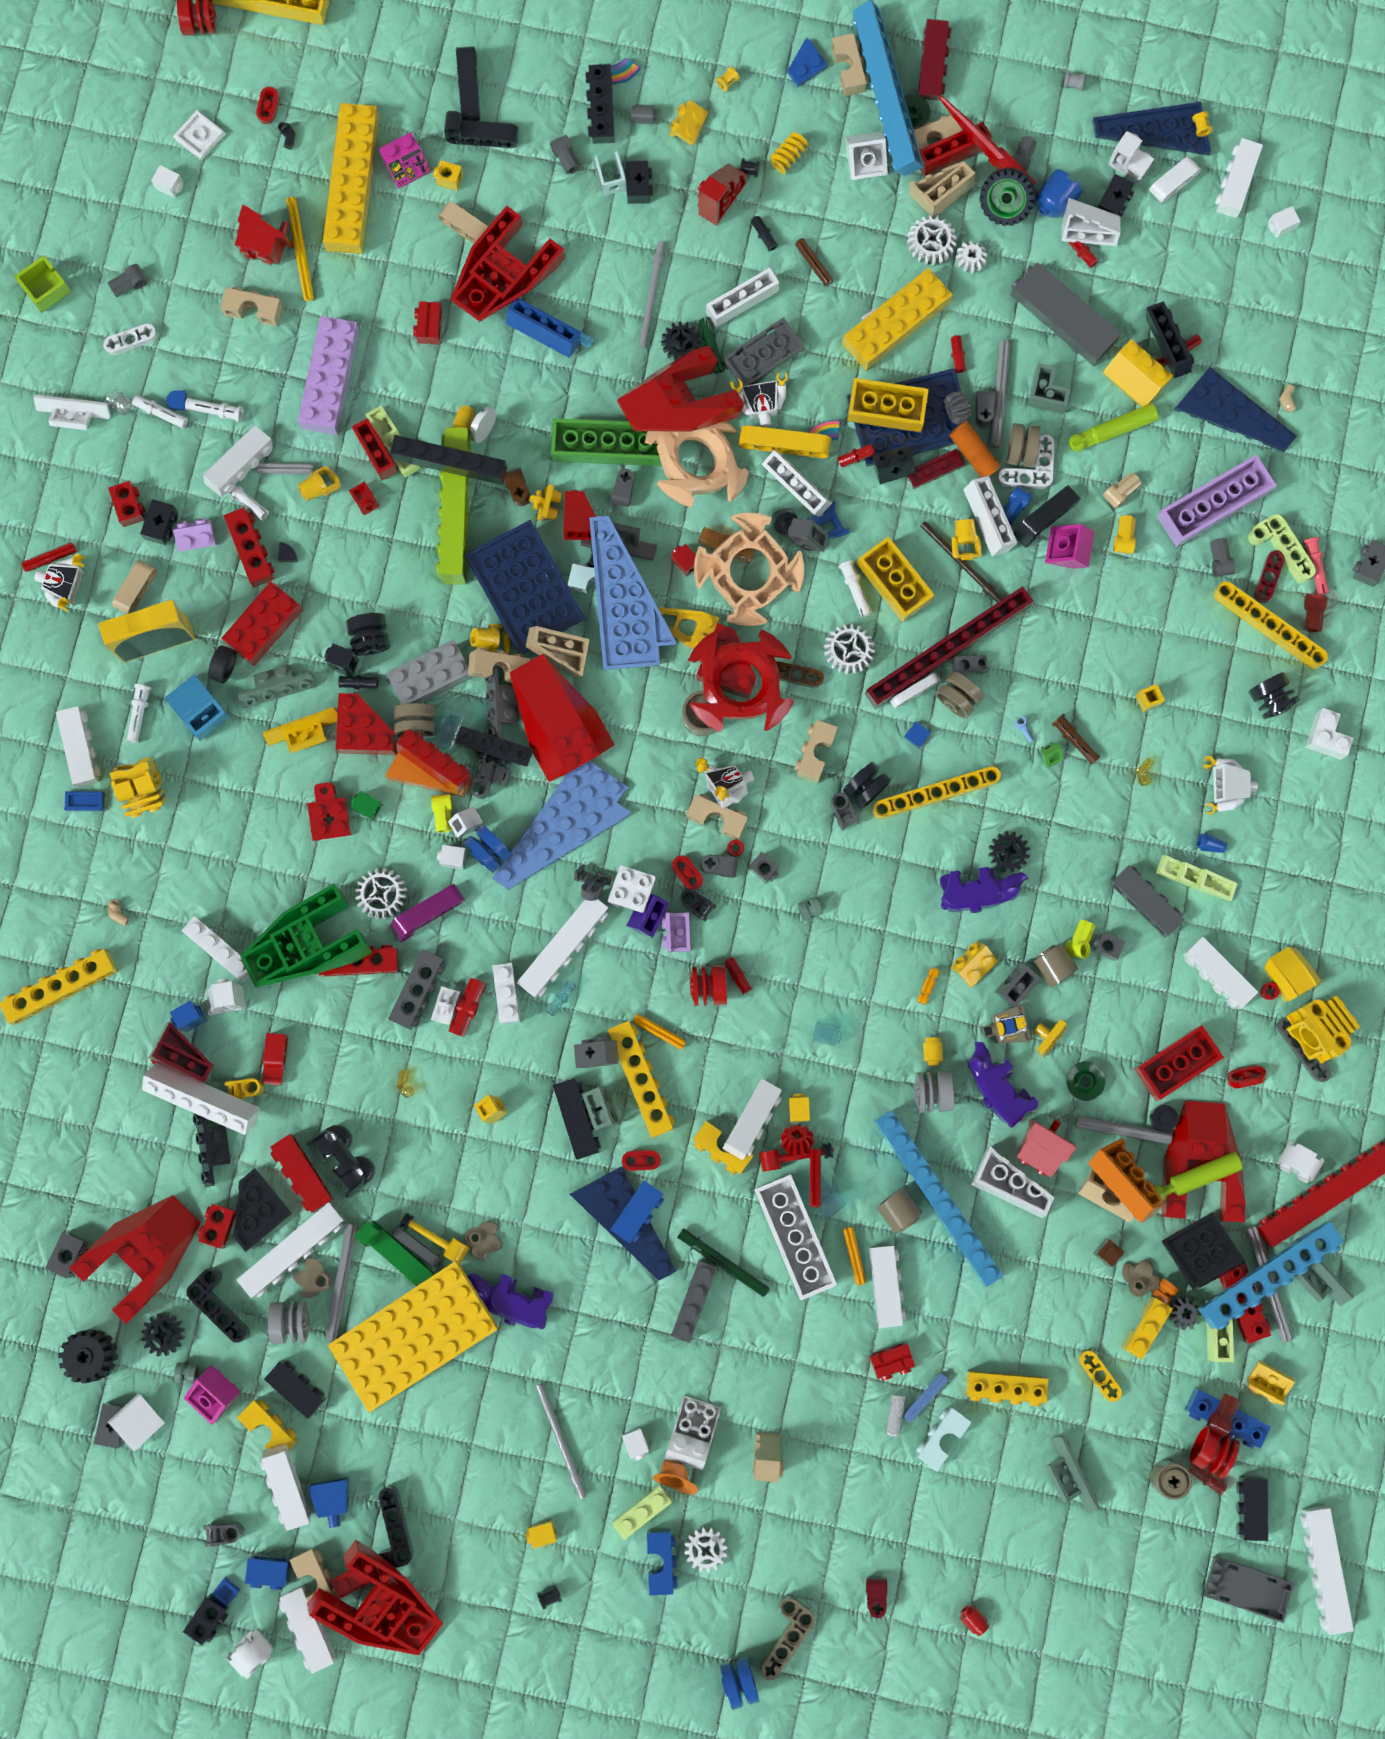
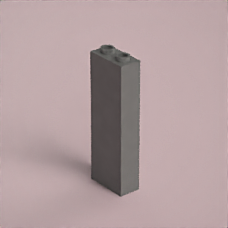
[1011,262,1121,366]

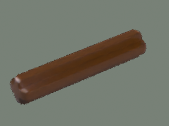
[795,238,833,286]

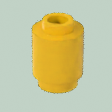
[452,405,475,433]
[923,1037,943,1066]

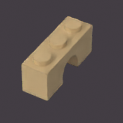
[831,33,869,97]
[913,115,962,150]
[220,287,283,327]
[468,648,530,683]
[794,720,838,783]
[686,794,748,840]
[1078,1169,1135,1223]
[290,1546,339,1601]

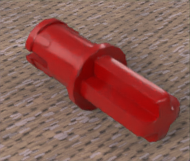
[1068,241,1099,268]
[950,335,967,373]
[838,444,875,468]
[724,957,753,995]

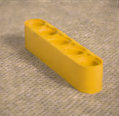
[738,425,831,458]

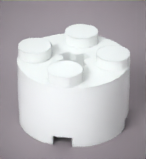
[1277,1141,1325,1184]
[225,1628,273,1679]

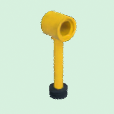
[399,1213,470,1264]

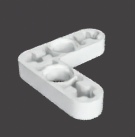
[997,434,1054,489]

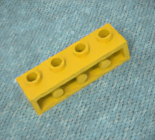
[965,1371,1048,1406]

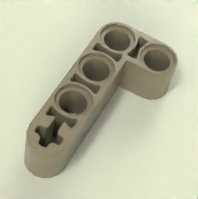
[761,1595,815,1680]

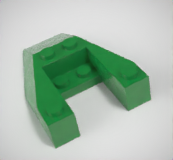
[240,883,372,988]

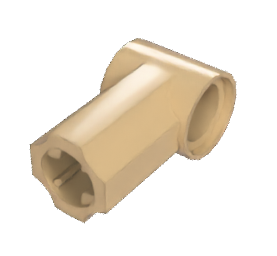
[1102,472,1142,509]

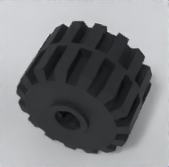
[58,1329,118,1384]

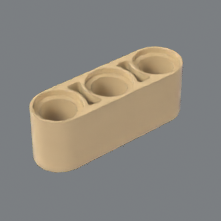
[438,201,488,244]
[112,560,157,614]

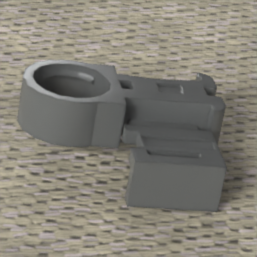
[470,759,512,799]
[574,864,611,901]

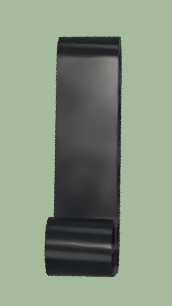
[456,46,481,121]
[444,111,519,148]
[1013,485,1081,548]
[186,1268,250,1343]
[379,1485,414,1568]

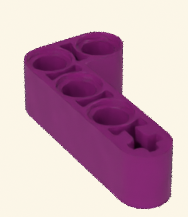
[389,884,465,943]

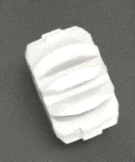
[955,241,987,274]

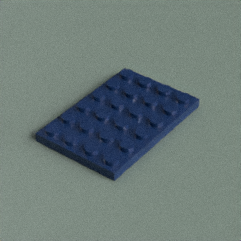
[846,368,971,467]
[464,519,585,654]

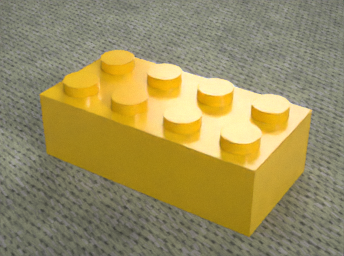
[847,378,929,432]
[857,536,935,623]

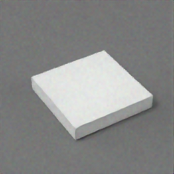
[173,110,226,161]
[108,1393,164,1452]

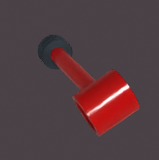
[759,1142,834,1172]

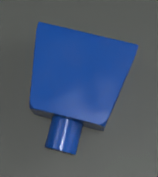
[308,1478,349,1528]

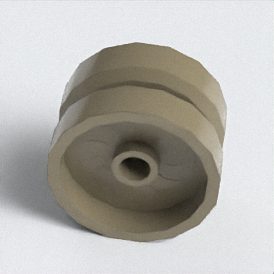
[1007,423,1040,467]
[935,672,985,719]
[682,691,723,736]
[394,703,436,738]

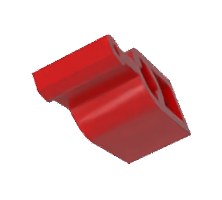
[262,1033,289,1086]

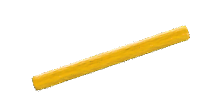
[286,196,314,302]

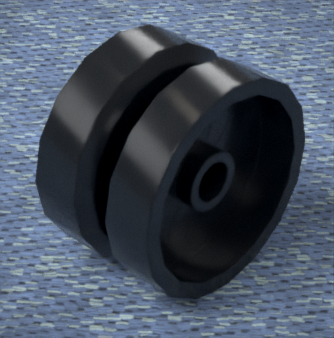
[843,761,891,810]

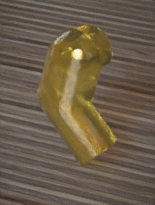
[1136,758,1154,786]
[396,1069,414,1098]

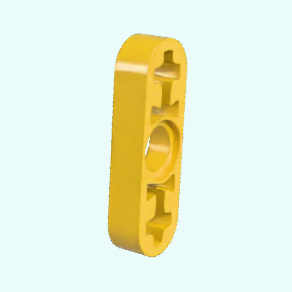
[1079,1350,1122,1402]

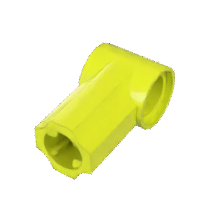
[431,794,453,833]
[1064,920,1096,959]

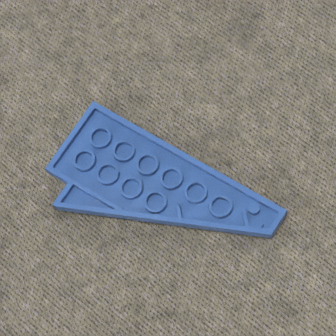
[589,516,676,670]
[492,761,631,890]

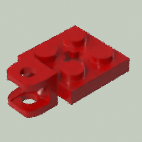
[307,782,351,841]

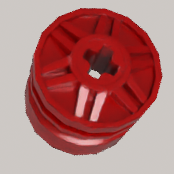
[176,0,217,36]
[690,964,727,1007]
[1189,1425,1240,1479]

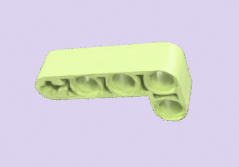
[1248,515,1316,583]

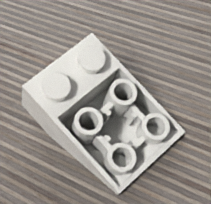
[665,1395,721,1470]

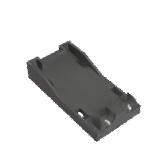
[723,317,805,386]
[1203,1556,1295,1623]

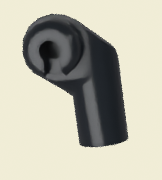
[278,121,296,150]

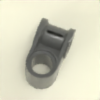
[975,391,996,428]
[610,469,634,507]
[830,793,860,831]
[700,854,738,878]
[203,1522,244,1547]

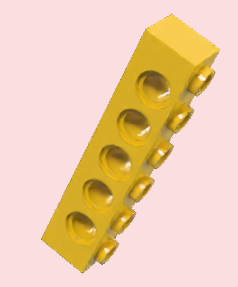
[0,949,119,1025]
[607,1021,675,1138]

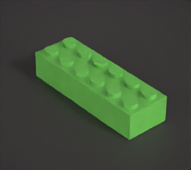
[551,418,662,466]

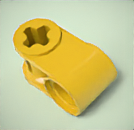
[224,1078,264,1100]

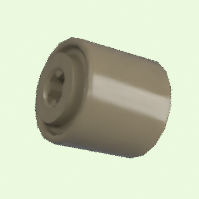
[1033,944,1079,988]
[876,1187,923,1233]
[1150,1459,1192,1500]

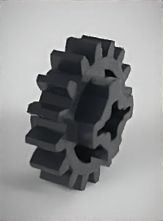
[661,321,701,361]
[988,831,1030,873]
[141,1313,185,1357]

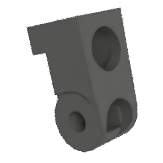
[951,655,989,675]

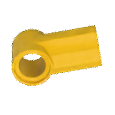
[1113,515,1136,554]

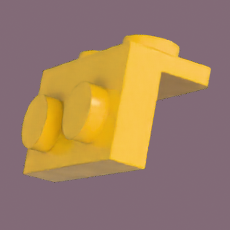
[669,100,708,145]
[951,941,998,988]
[1247,1360,1295,1406]

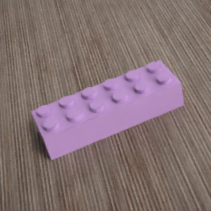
[298,316,360,435]
[1157,454,1277,548]

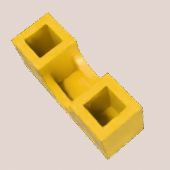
[693,1121,754,1175]
[1121,1297,1173,1360]
[237,1398,299,1450]

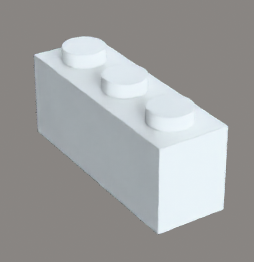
[492,963,521,1025]

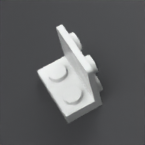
[608,865,656,913]

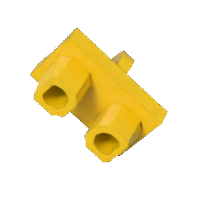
[529,484,562,521]

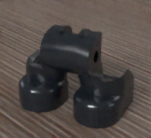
[306,1125,375,1198]

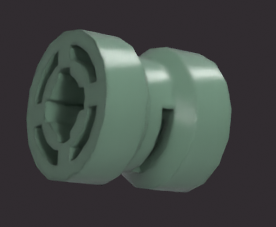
[798,896,823,921]
[174,1362,199,1384]

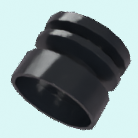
[345,613,391,656]
[1248,672,1300,720]

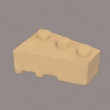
[909,161,976,219]
[526,626,590,678]
[753,1432,784,1482]

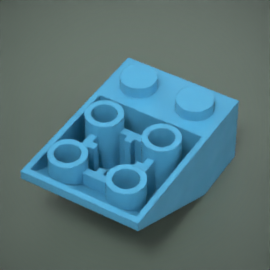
[165,674,230,741]

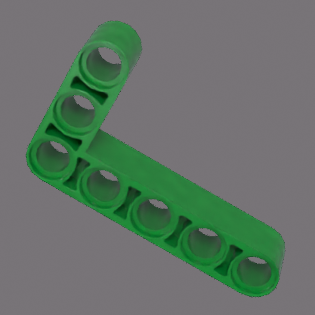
[354,1219,435,1286]

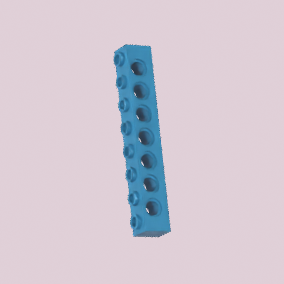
[1198,1221,1344,1330]

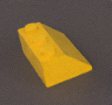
[1103,339,1173,407]

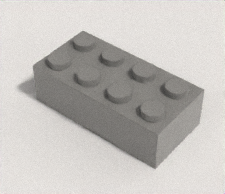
[386,639,473,704]

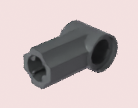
[550,135,580,174]
[1013,136,1037,172]
[107,264,148,298]
[1210,538,1235,577]

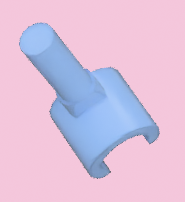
[1015,716,1033,742]

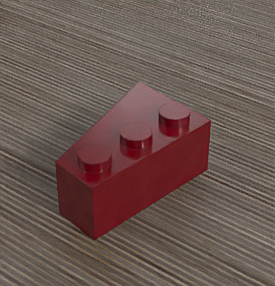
[149,1021,214,1083]

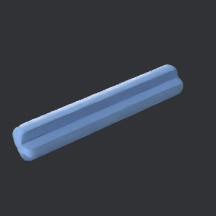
[903,1373,949,1422]

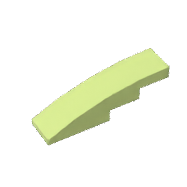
[365,406,421,478]
[1156,855,1238,901]

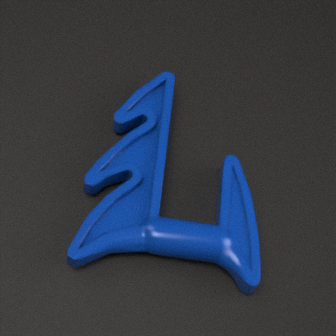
[807,501,850,539]

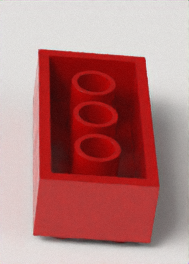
[221,581,303,667]
[1133,1025,1224,1101]

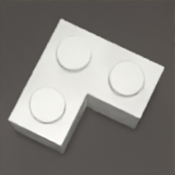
[1108,131,1154,184]
[1305,708,1353,760]

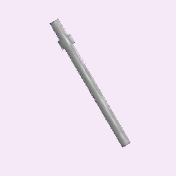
[638,241,665,349]
[535,1383,587,1499]

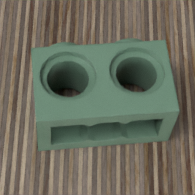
[582,1087,620,1131]

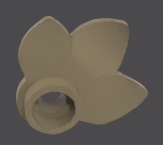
[464,1222,502,1261]
[293,1258,332,1298]
[1122,1259,1161,1297]

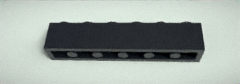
[390,435,508,485]

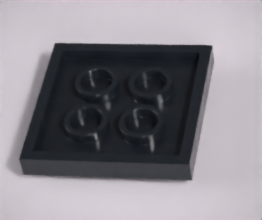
[1162,1213,1245,1291]

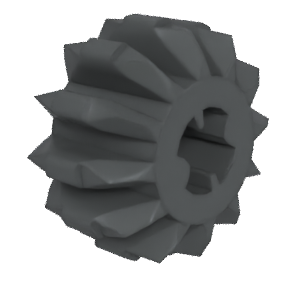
[944,391,972,424]
[1169,1296,1202,1330]

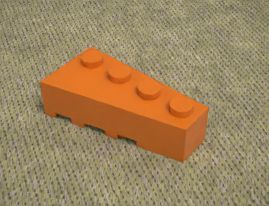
[385,752,473,797]
[1088,1138,1164,1223]

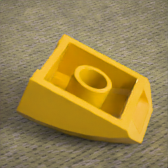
[1264,947,1322,1002]

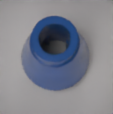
[1196,833,1227,853]

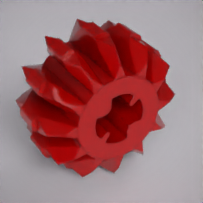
[781,1123,814,1157]

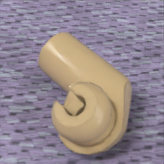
[1279,384,1296,413]
[107,899,130,926]

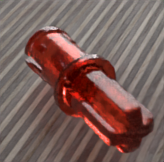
[1189,1464,1227,1496]

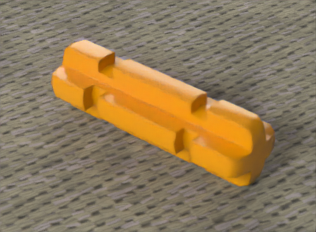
[917,968,940,1005]

